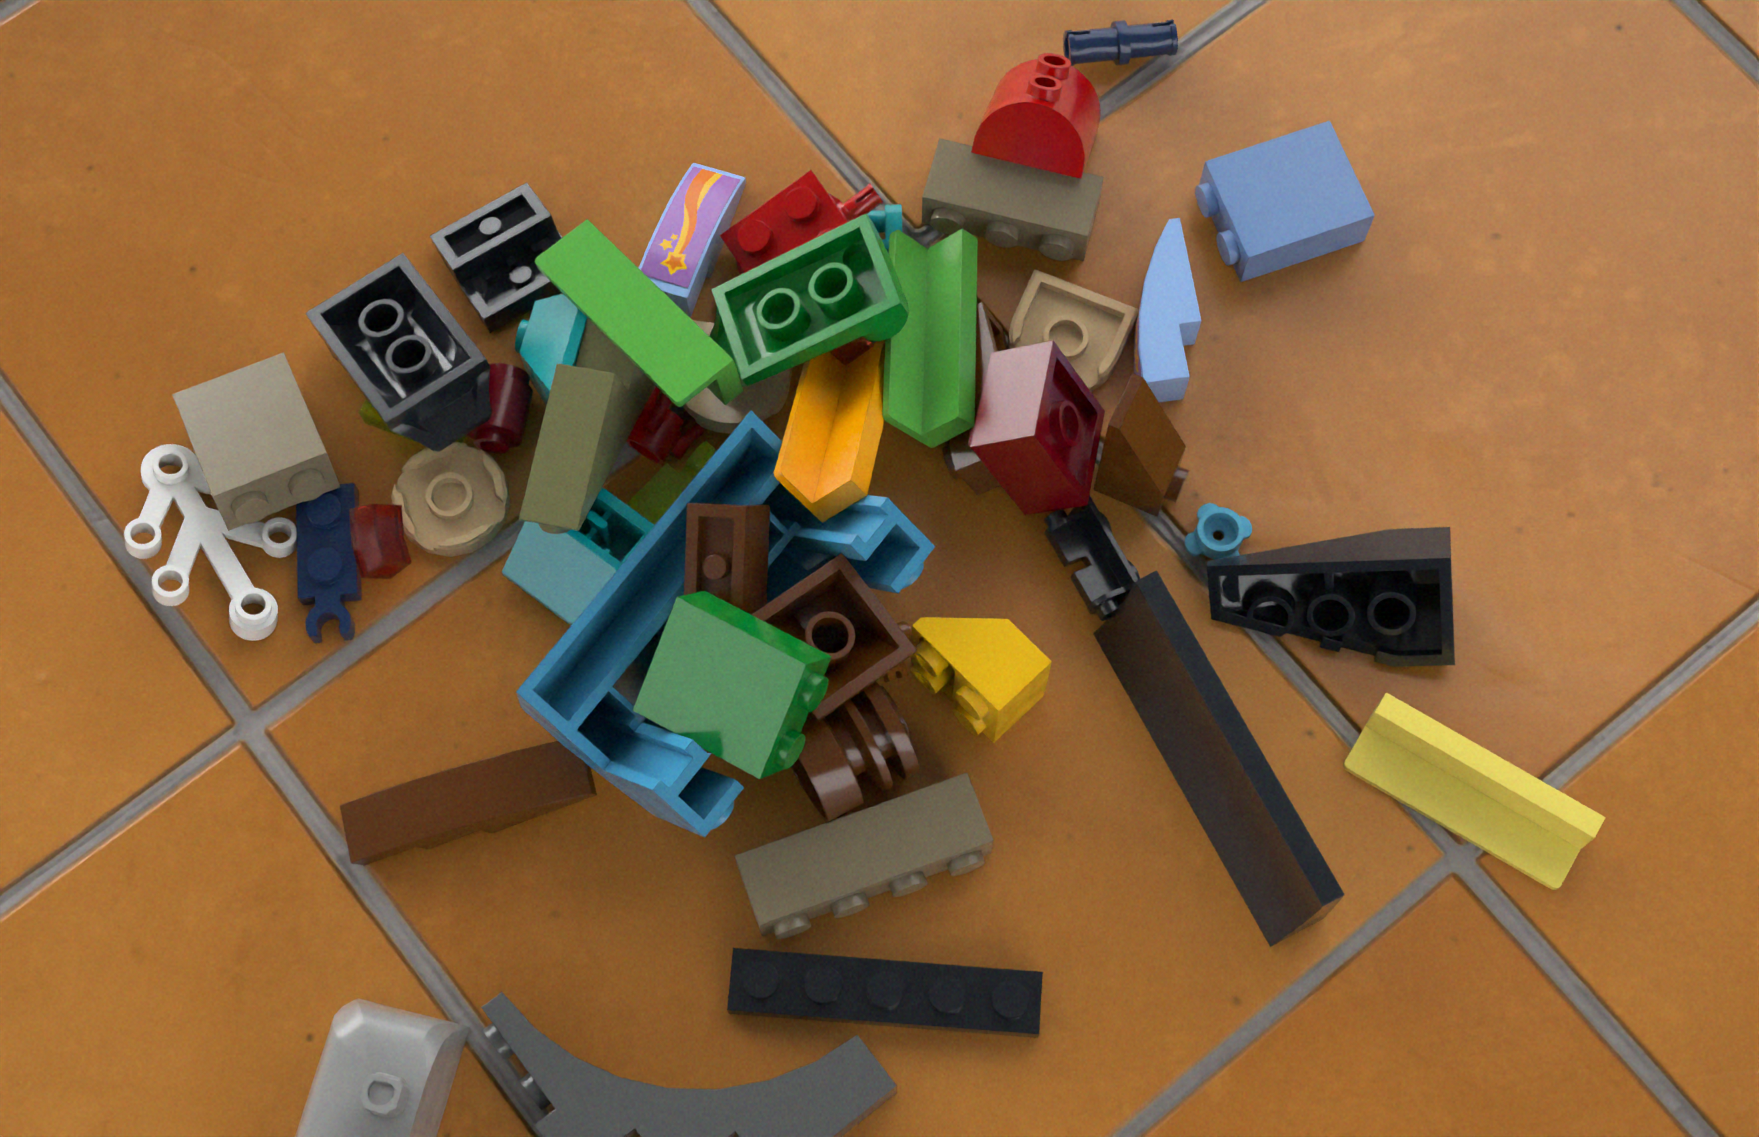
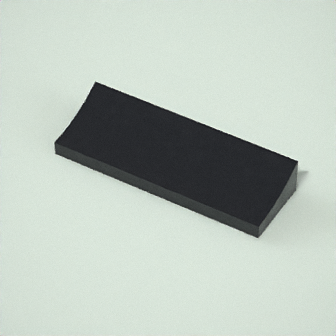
[1093,570,1345,947]

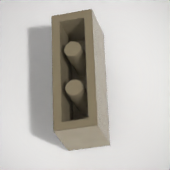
[922,138,1104,261]

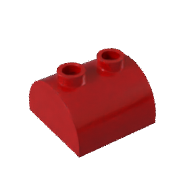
[971,53,1101,179]

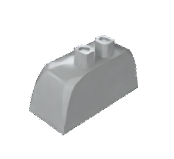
[295,998,470,1137]

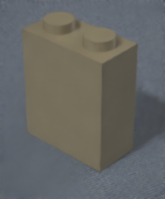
[172,352,340,531]

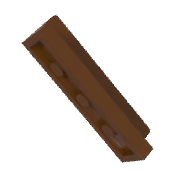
[684,503,770,753]

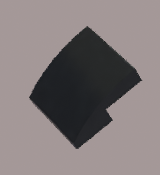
[430,182,563,333]

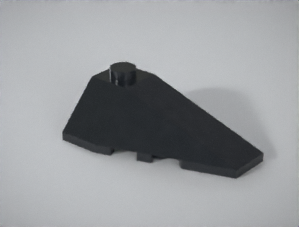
[1207,527,1455,667]

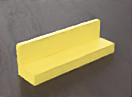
[1343,692,1606,890]

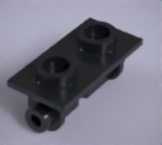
[1044,495,1140,621]

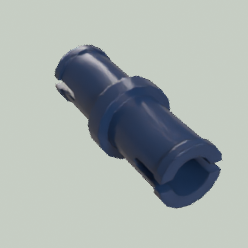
[1063,19,1178,66]

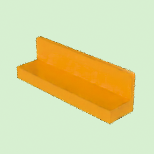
[774,340,885,523]

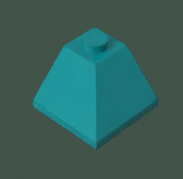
[515,294,587,405]

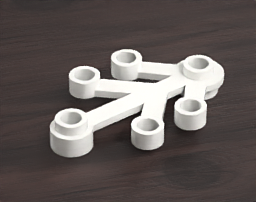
[124,444,297,641]

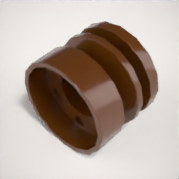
[791,682,920,822]

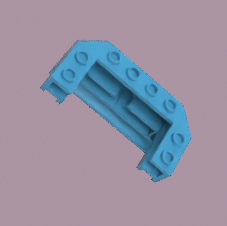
[516,410,935,837]

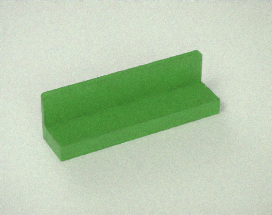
[535,219,743,407]
[882,228,978,448]

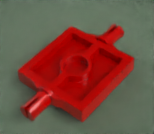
[719,170,884,275]

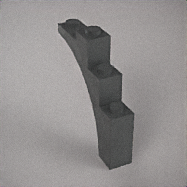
[481,992,897,1137]

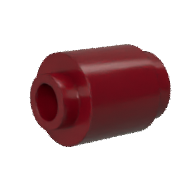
[467,363,533,454]

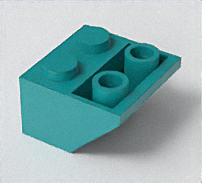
[502,487,655,626]

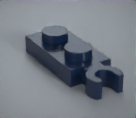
[296,483,362,643]

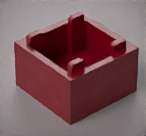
[968,340,1105,515]

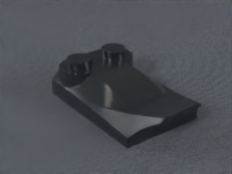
[305,253,492,452]

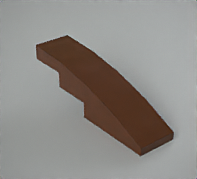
[340,741,597,866]

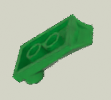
[709,213,909,387]

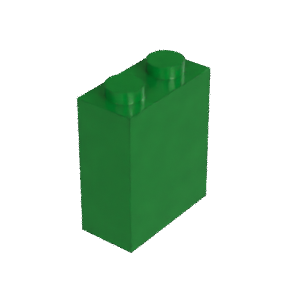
[633,591,832,779]

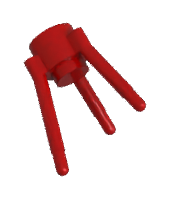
[626,386,707,464]

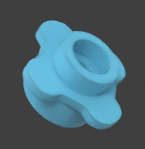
[1184,503,1252,560]

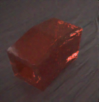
[349,504,412,579]

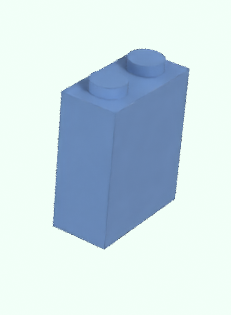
[1195,121,1375,282]

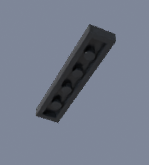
[727,948,1043,1038]

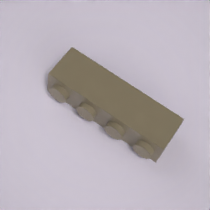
[735,773,994,939]

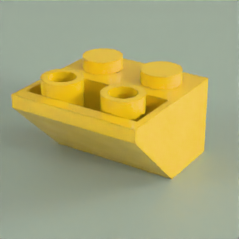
[911,617,1052,743]

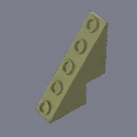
[519,318,656,534]

